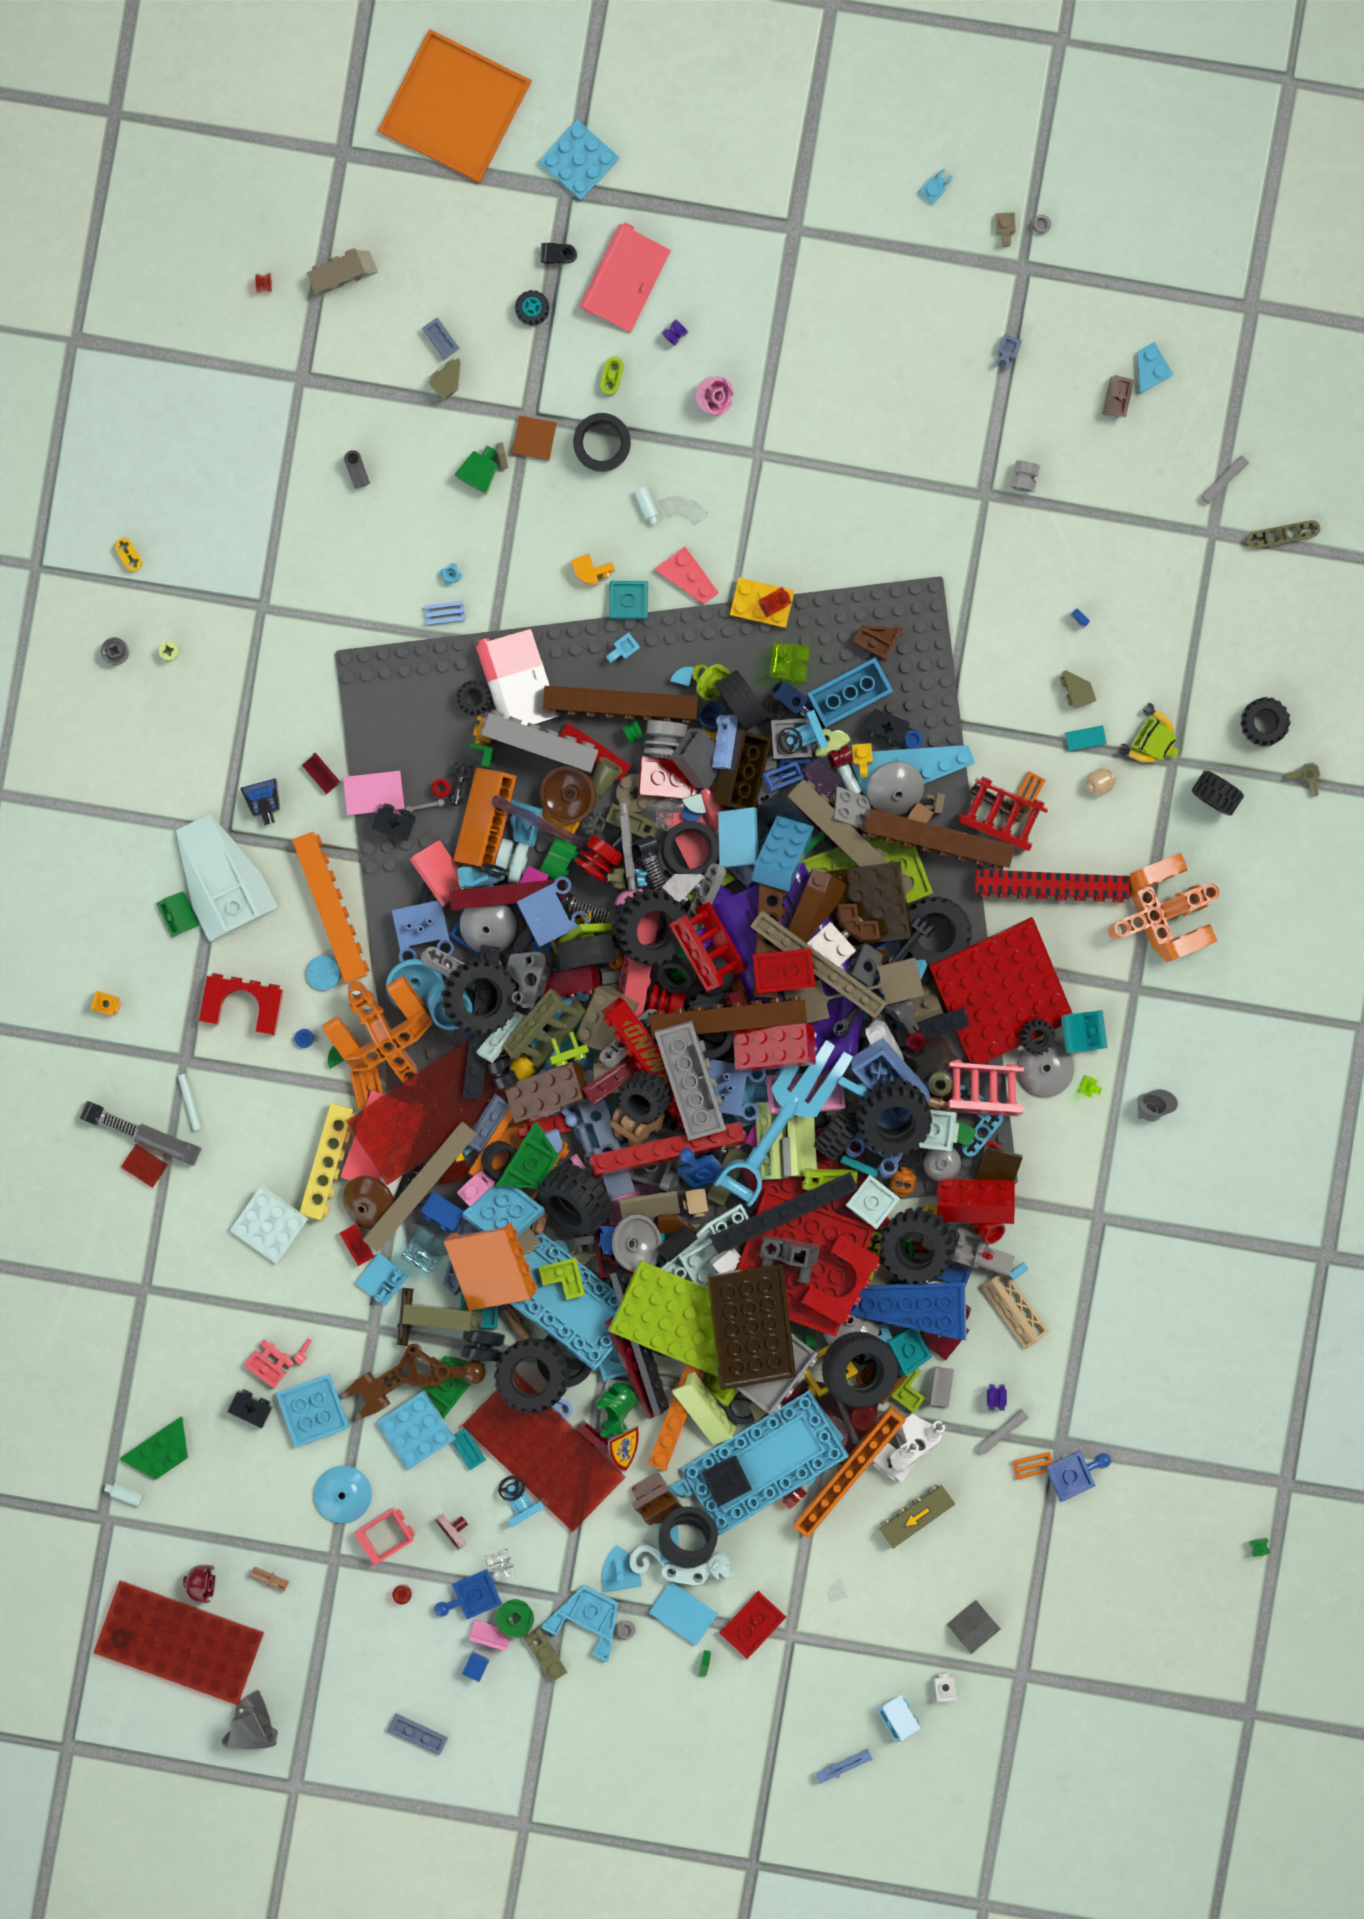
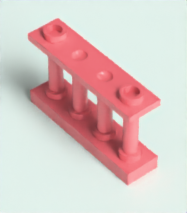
[944,1060,1024,1117]

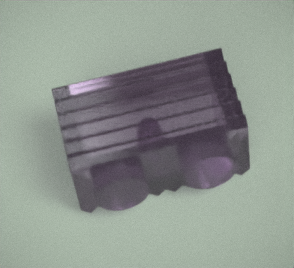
[800,755,843,798]

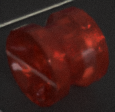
[255,273,272,293]
[392,1584,412,1605]

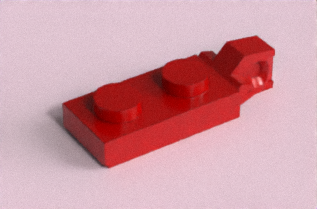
[517,1114,572,1139]

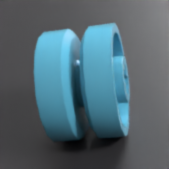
[426,981,473,1030]

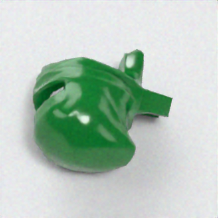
[596,1383,638,1437]

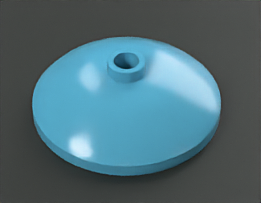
[386,959,443,1009]
[314,1466,372,1523]

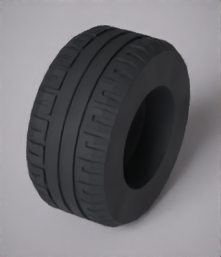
[821,1331,899,1408]

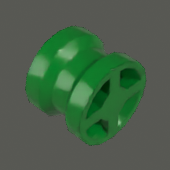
[622,720,644,744]
[1249,1538,1271,1557]

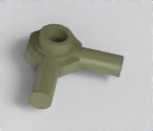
[1286,762,1320,797]

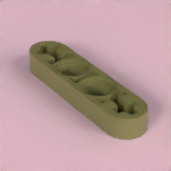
[1246,520,1320,549]

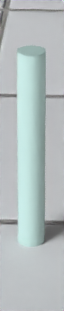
[178,1074,201,1131]

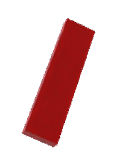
[559,723,632,781]

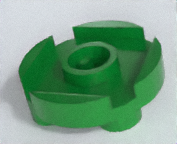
[495,1599,534,1639]

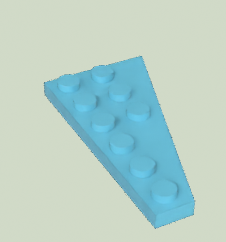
[851,745,975,806]

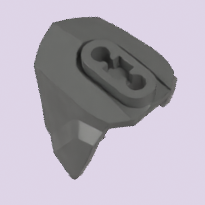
[221,1690,278,1749]

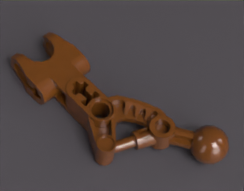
[341,1343,486,1421]

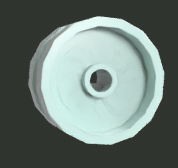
[495,838,529,884]

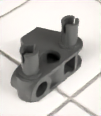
[506,952,553,1010]
[875,989,919,1034]
[759,1236,820,1283]

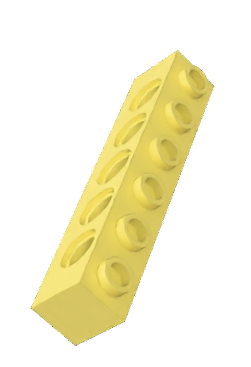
[300,1103,356,1220]

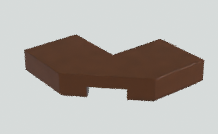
[836,904,880,942]
[657,1215,696,1234]

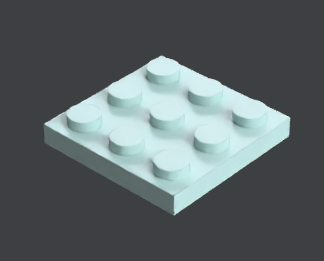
[230,1185,308,1264]

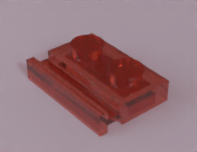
[121,1144,169,1188]

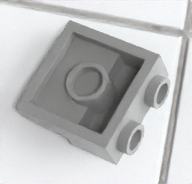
[771,718,815,759]

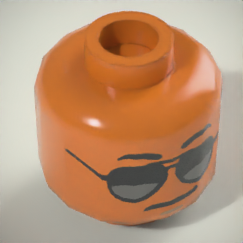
[889,1167,916,1197]

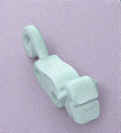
[629,1544,733,1586]

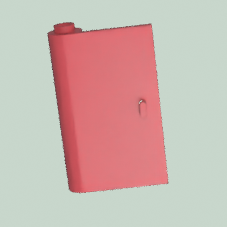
[579,222,671,333]

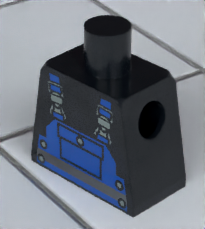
[240,778,280,826]

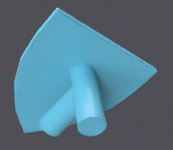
[602,1545,642,1592]

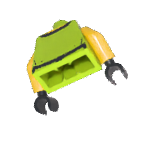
[1118,703,1179,762]

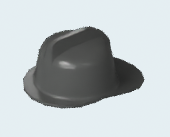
[1137,1089,1178,1122]

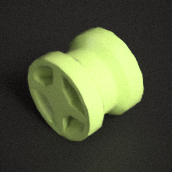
[159,641,179,661]

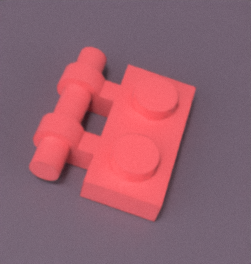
[244,1340,294,1389]

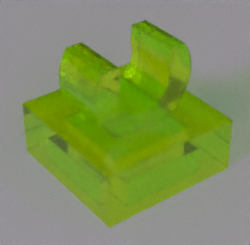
[1077,1075,1102,1098]

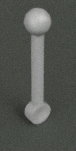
[405,799,445,812]

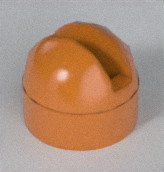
[609,953,623,970]

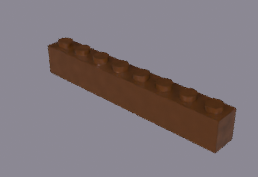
[542,685,698,724]
[861,808,1015,870]
[650,996,807,1039]

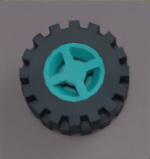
[515,290,549,326]

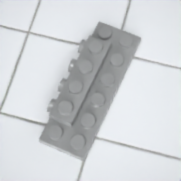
[655,1021,726,1140]

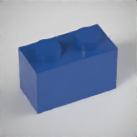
[421,1191,465,1232]

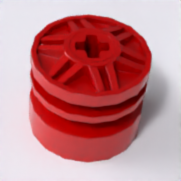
[574,835,624,884]
[646,982,686,1014]

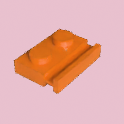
[350,1066,384,1109]

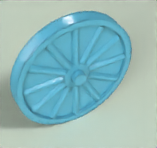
[306,956,341,990]

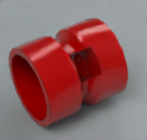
[970,1223,1006,1244]

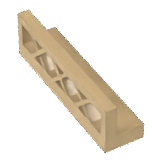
[981,1273,1049,1349]

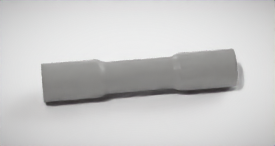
[1201,455,1249,504]
[978,1409,1029,1454]

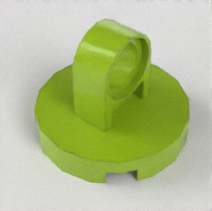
[692,664,730,701]

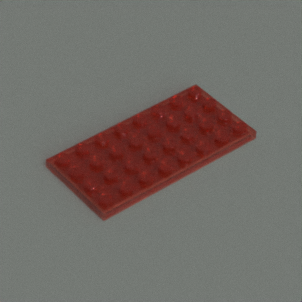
[345,1038,508,1185]
[462,1371,626,1532]
[93,1580,265,1705]

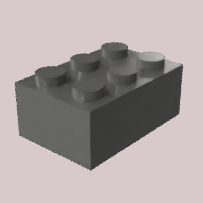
[629,1127,680,1187]

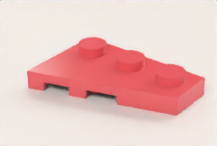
[654,547,719,605]

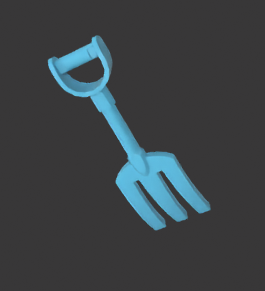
[714,1033,853,1207]

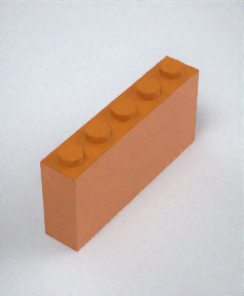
[453,768,517,867]

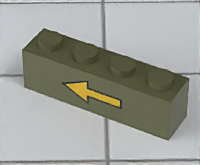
[879,1484,955,1549]

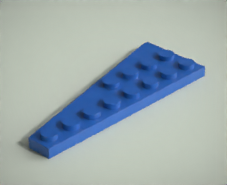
[850,1283,967,1340]

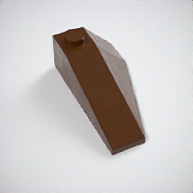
[788,868,846,942]

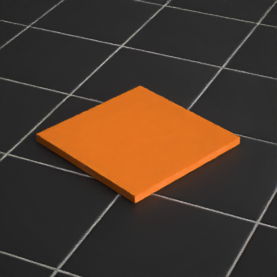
[378,29,532,183]

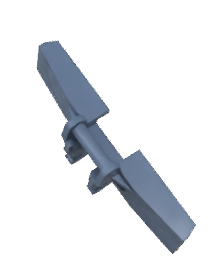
[575,1068,635,1199]

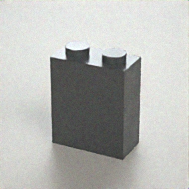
[670,728,719,788]

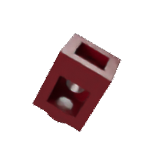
[724,989,748,1007]

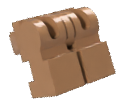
[610,1106,665,1147]

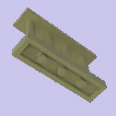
[502,988,587,1069]

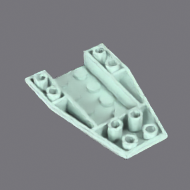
[176,813,278,942]
[661,1204,749,1288]

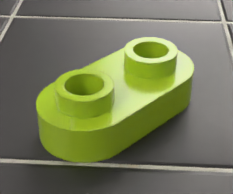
[600,357,624,395]

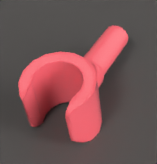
[294,1338,312,1365]

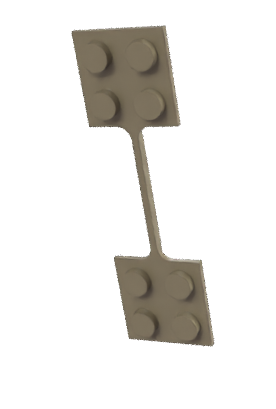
[784,958,924,1023]

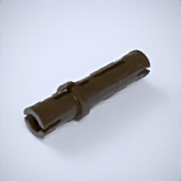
[969,783,1025,823]
[396,1288,414,1346]

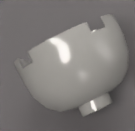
[923,1148,961,1181]

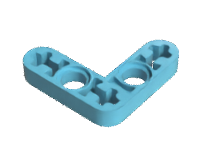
[960,1085,1003,1156]

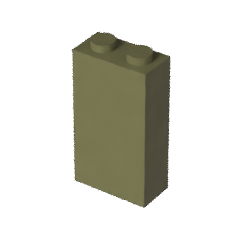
[402,1304,483,1331]

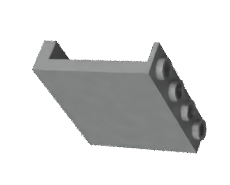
[714,1333,818,1415]

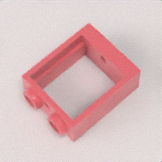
[354,1507,415,1565]

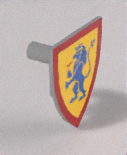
[607,1426,639,1471]

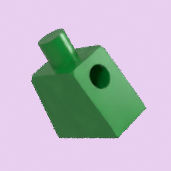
[455,445,498,495]

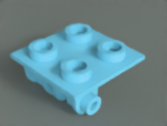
[356,1253,409,1307]

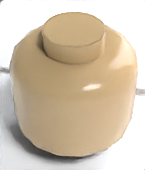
[1085,768,1115,796]

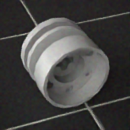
[644,720,687,759]

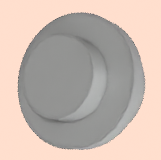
[1032,215,1051,234]
[616,1620,635,1640]

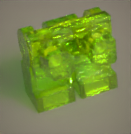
[769,642,810,684]

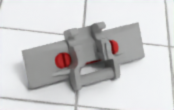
[922,1225,1015,1276]

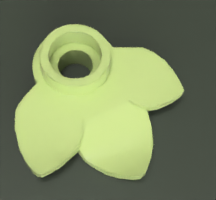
[815,729,850,763]

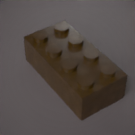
[712,729,772,810]

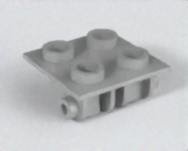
[830,786,870,829]

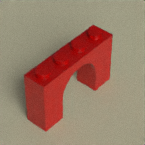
[199,973,284,1035]
[800,1235,881,1325]

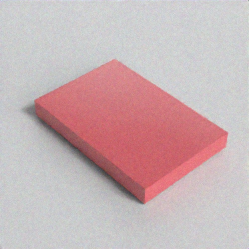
[410,840,461,906]

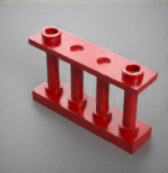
[958,776,1048,851]
[669,901,747,992]

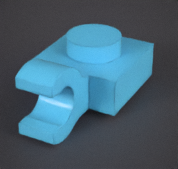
[606,632,640,664]

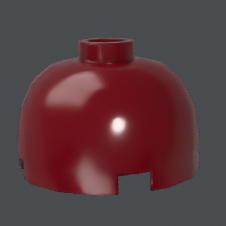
[183,1564,216,1603]

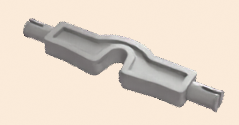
[620,803,636,890]

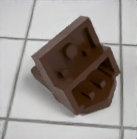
[632,1473,683,1526]

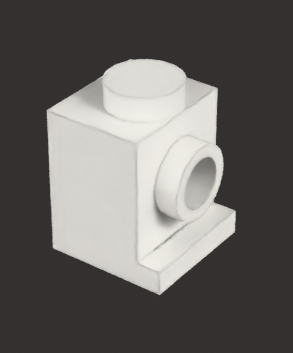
[710,1248,741,1273]
[934,1672,957,1702]

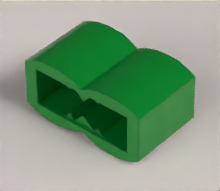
[540,837,579,879]

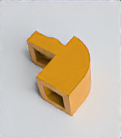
[571,554,615,585]

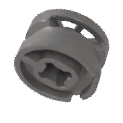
[101,637,129,665]

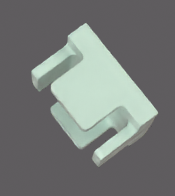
[919,1110,959,1151]
[846,1175,900,1229]

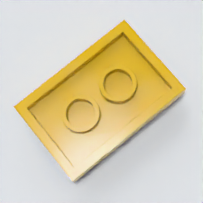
[730,577,795,628]

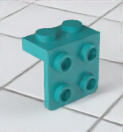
[1062,1010,1108,1053]

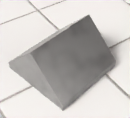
[947,1600,1001,1654]

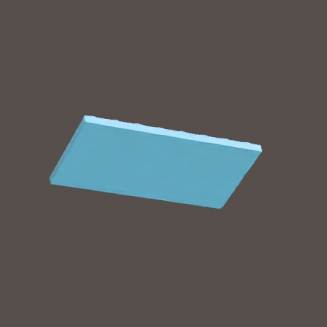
[510,1225,619,1371]
[681,1390,849,1536]

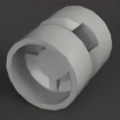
[1010,460,1040,492]

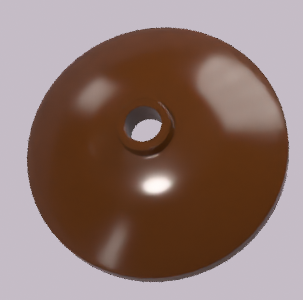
[540,766,596,823]
[343,1176,395,1230]

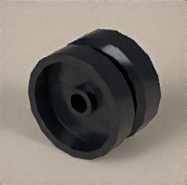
[460,1330,505,1362]

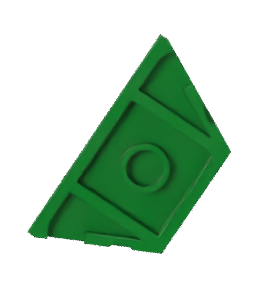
[497,1121,559,1189]
[421,1356,486,1419]
[120,1416,188,1480]

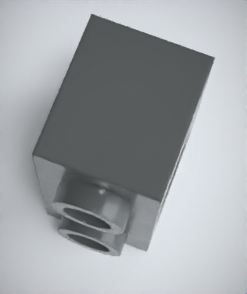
[846,943,883,987]

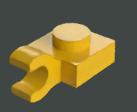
[852,743,873,778]

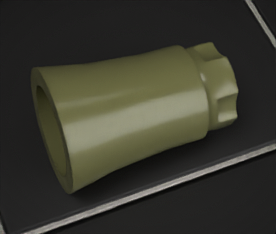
[591,757,623,801]

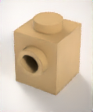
[683,1188,708,1217]

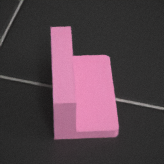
[469,1619,510,1651]

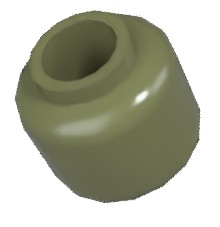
[928,1070,953,1096]

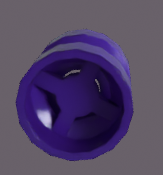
[662,319,688,346]

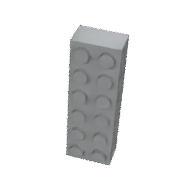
[479,710,598,772]

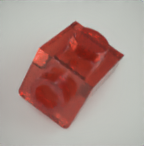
[757,587,792,618]
[439,1160,469,1184]

